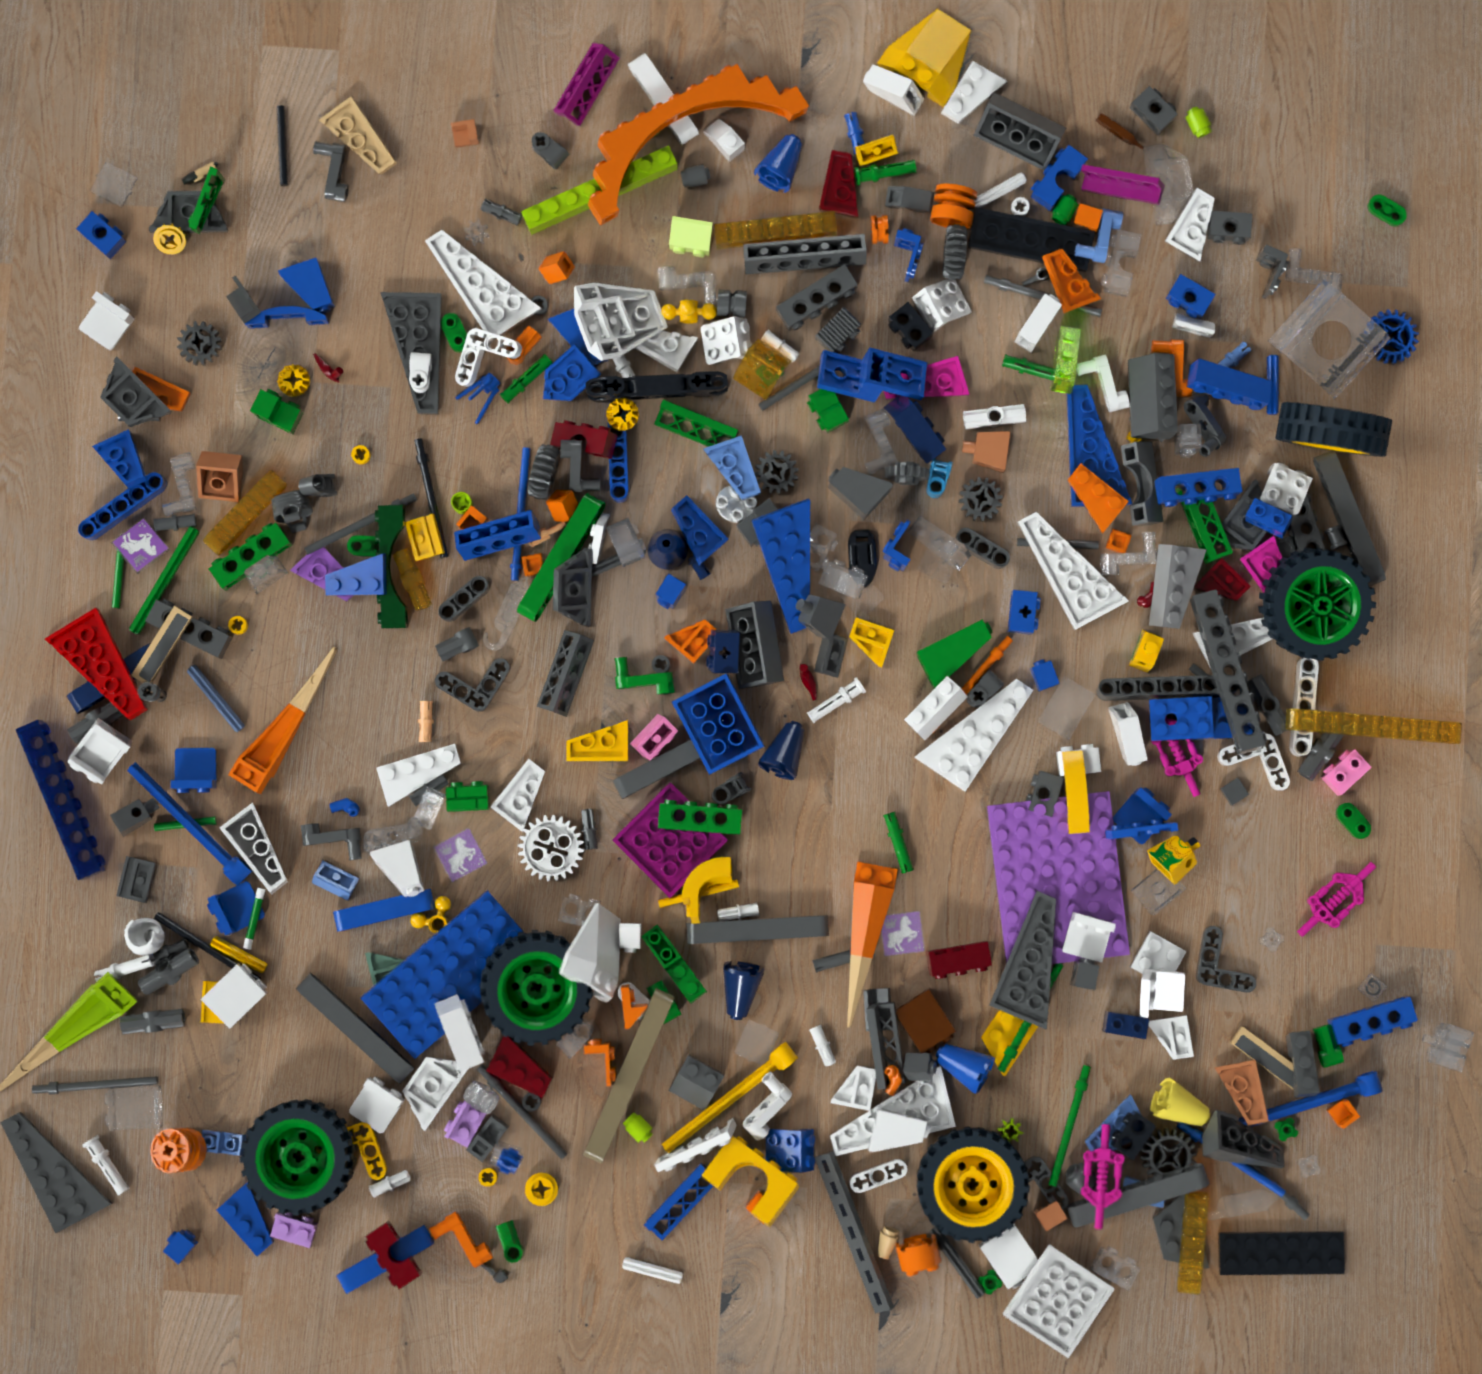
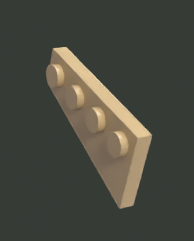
[319,96,397,175]

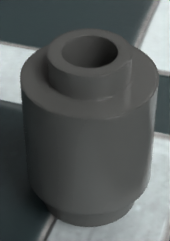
[680,164,711,188]

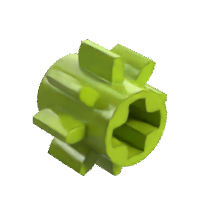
[997,1118,1023,1142]

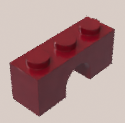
[550,420,617,459]
[365,1221,422,1290]

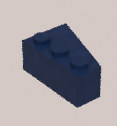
[883,395,946,464]

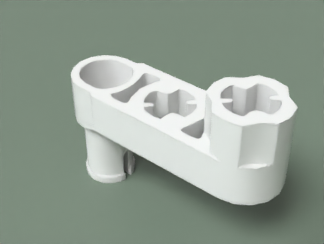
[1076,355,1130,412]
[743,1072,792,1141]

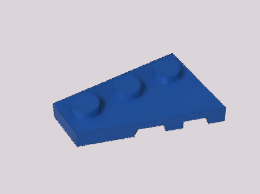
[92,429,147,488]
[1105,818,1178,839]
[217,1182,274,1256]

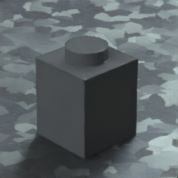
[903,1053,937,1081]

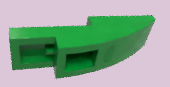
[641,924,707,1004]

